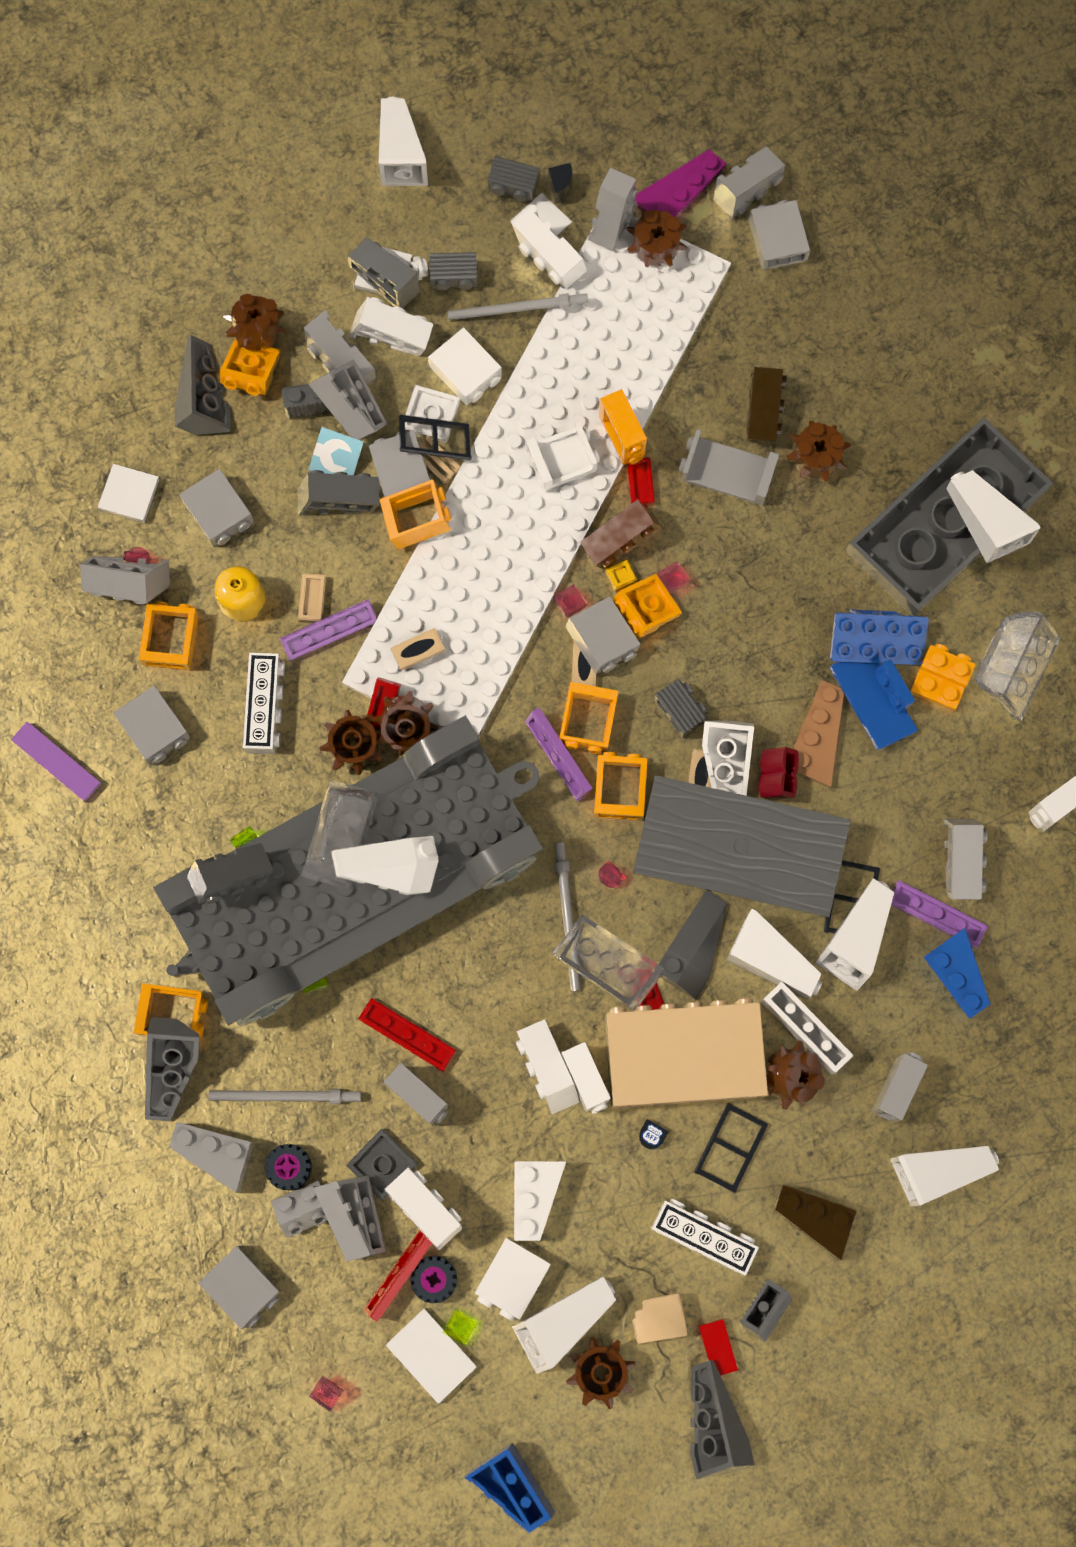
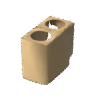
[632,1293,687,1344]

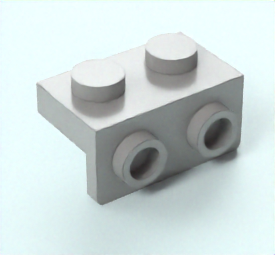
[271,1181,327,1237]

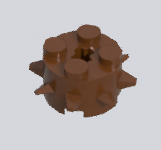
[626,209,688,267]
[223,294,287,351]
[786,421,851,483]
[371,691,439,755]
[320,710,382,775]
[766,1041,825,1110]
[566,1336,636,1409]

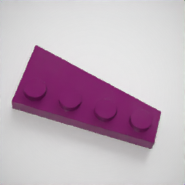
[635,149,727,218]

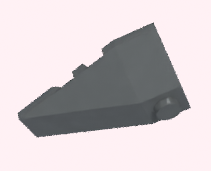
[654,890,727,1000]
[145,1017,200,1121]
[690,1360,755,1479]

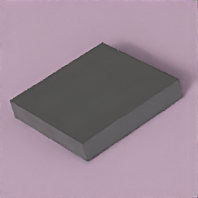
[346,1128,418,1201]

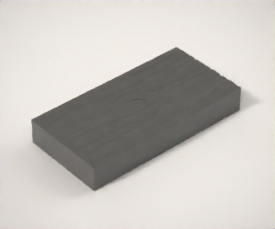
[845,418,1053,616]
[633,775,851,917]

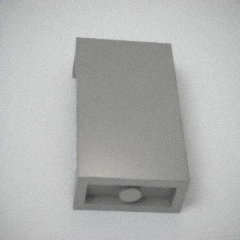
[679,429,779,506]

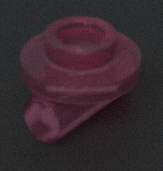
[123,547,150,563]
[598,861,626,888]

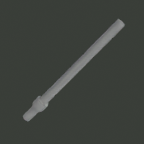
[448,293,588,320]
[554,842,581,991]
[208,1089,361,1104]

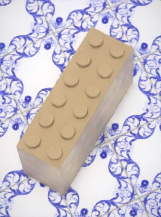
[605,998,768,1108]

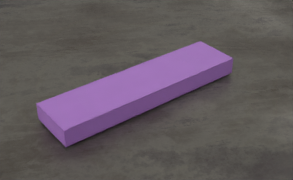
[280,599,377,661]
[525,707,592,802]
[11,721,101,802]
[891,880,988,949]

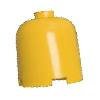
[214,566,266,622]

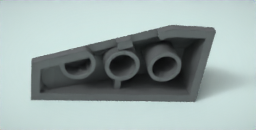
[175,335,231,435]

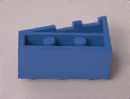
[924,928,990,1019]
[464,1443,555,1533]

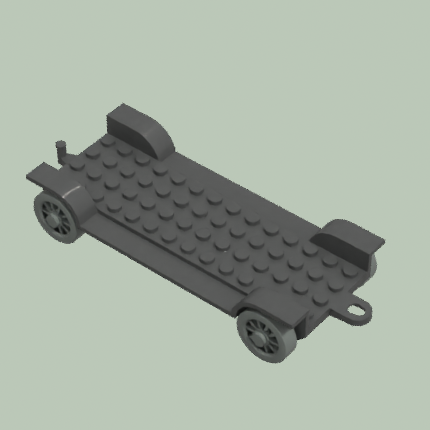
[153,715,543,1026]

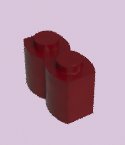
[758,747,799,801]

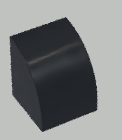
[548,163,573,204]

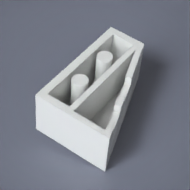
[512,204,587,289]
[349,297,433,356]
[516,1019,579,1114]
[514,1161,566,1241]
[385,1168,462,1250]

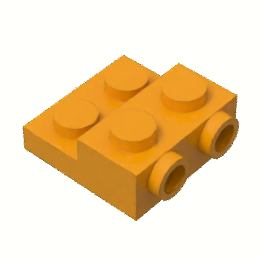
[220,339,280,396]
[613,574,682,639]
[910,644,976,712]

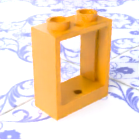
[599,389,647,465]
[379,479,452,550]
[139,601,199,671]
[559,682,618,755]
[593,752,647,821]
[133,983,208,1038]

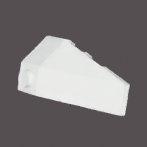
[702,721,754,795]
[331,836,439,895]

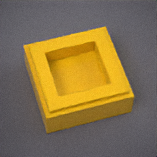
[605,559,637,592]

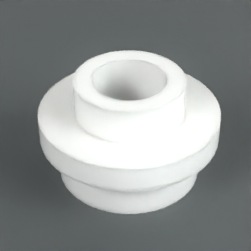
[410,256,428,280]

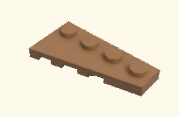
[793,680,844,788]

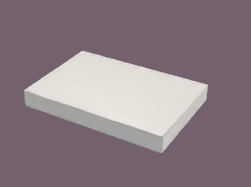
[386,1309,477,1404]

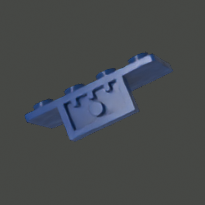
[830,609,929,665]
[830,659,917,750]

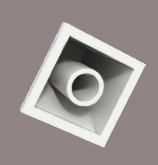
[379,97,428,186]
[946,470,1040,563]
[815,878,894,991]
[726,909,822,999]
[890,1146,999,1206]
[512,1277,616,1374]

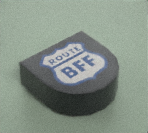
[639,1119,669,1150]

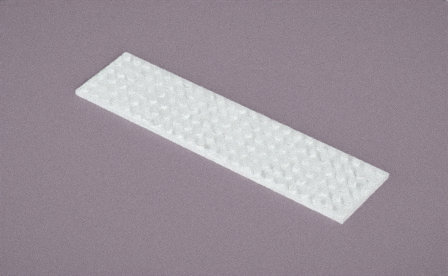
[342,217,731,737]

